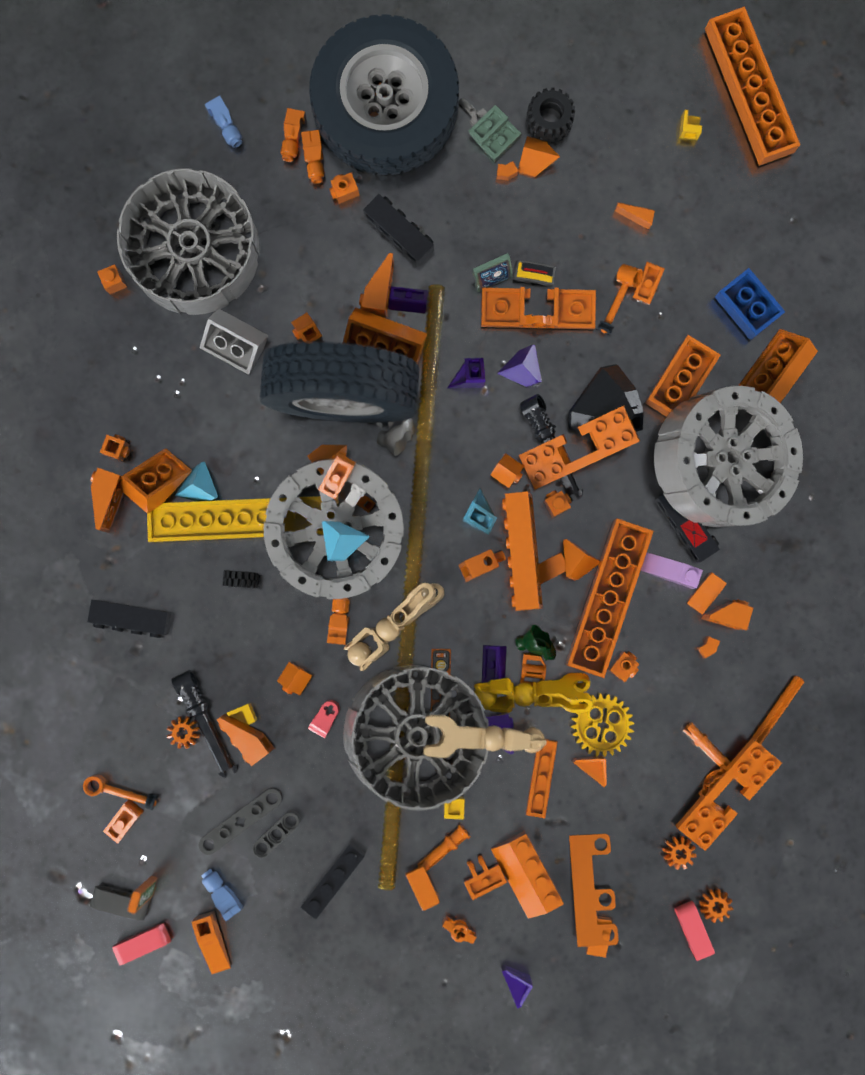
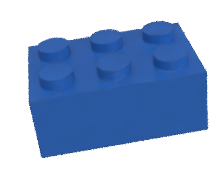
[715,268,785,341]

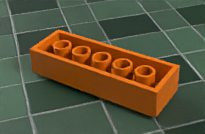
[502,491,543,611]

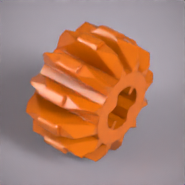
[167,716,200,749]
[663,836,696,870]
[699,888,733,923]

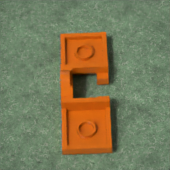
[481,287,596,329]
[519,406,640,490]
[675,738,782,851]

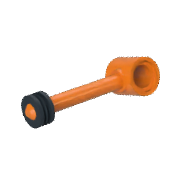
[597,264,643,334]
[83,774,157,811]

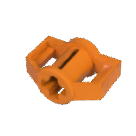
[520,652,546,686]
[442,916,477,944]

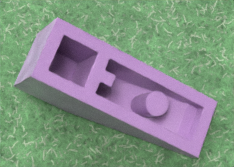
[641,553,703,589]

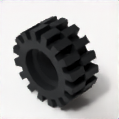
[222,570,259,588]

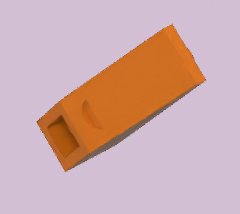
[217,714,275,766]
[191,911,231,974]

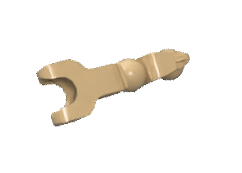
[344,583,445,671]
[423,715,546,758]

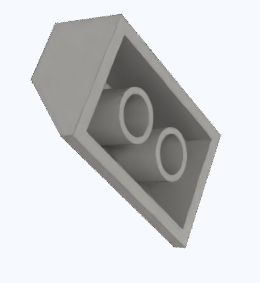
[200,308,268,374]

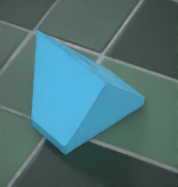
[175,461,218,501]
[463,488,497,534]
[322,521,370,561]

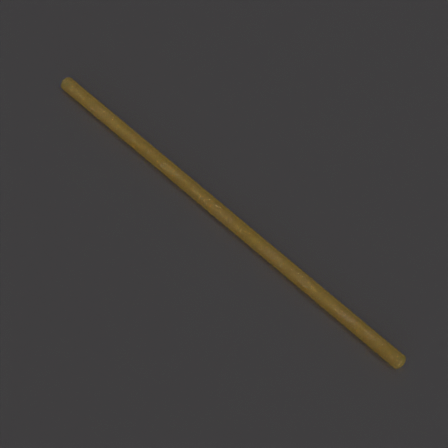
[378,284,445,890]

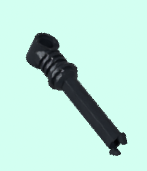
[520,394,583,501]
[171,670,237,778]

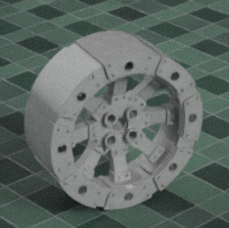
[117,168,260,315]
[654,386,803,527]
[264,459,404,599]
[343,665,489,810]

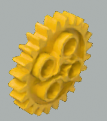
[571,693,634,757]

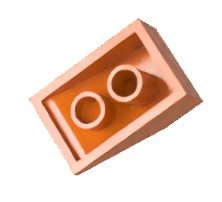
[359,253,394,318]
[121,448,192,514]
[91,468,124,533]

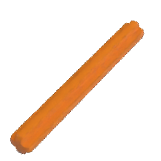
[752,676,804,744]

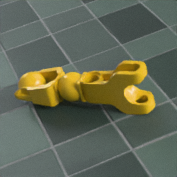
[474,673,593,713]

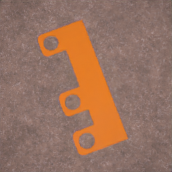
[569,834,618,947]

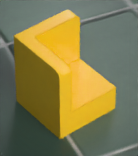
[679,110,702,140]
[227,702,257,725]
[444,796,465,819]

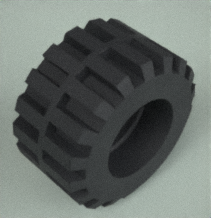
[526,88,575,142]

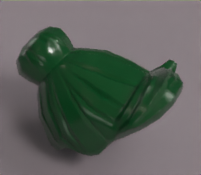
[515,625,556,661]

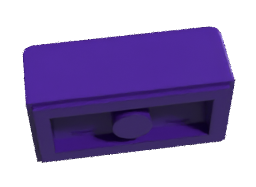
[389,286,428,313]
[482,645,507,683]

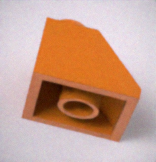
[701,599,753,630]

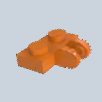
[464,855,507,900]

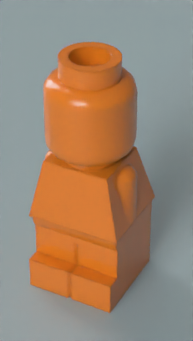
[280,108,306,162]
[301,130,325,184]
[327,598,350,645]

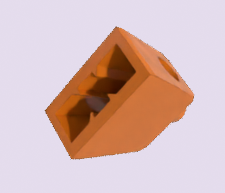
[458,549,506,582]

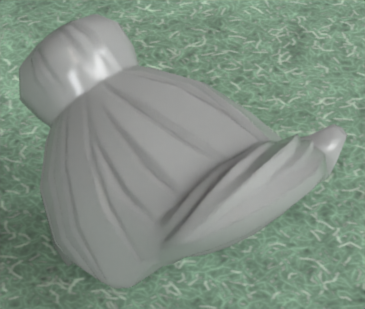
[377,418,415,456]

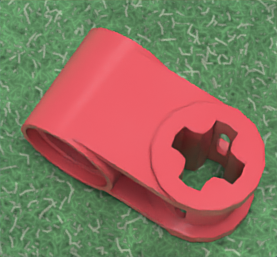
[308,700,340,738]

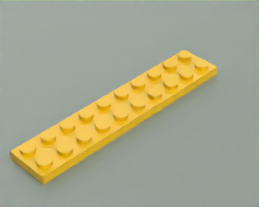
[147,496,339,542]

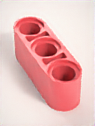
[674,900,715,961]
[112,923,172,965]

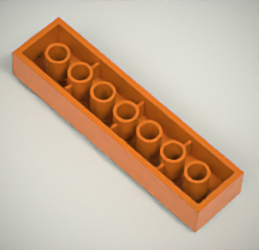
[705,6,800,166]
[565,518,654,678]

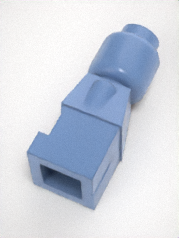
[204,96,242,148]
[201,869,244,921]

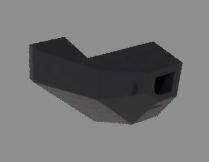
[569,364,644,432]

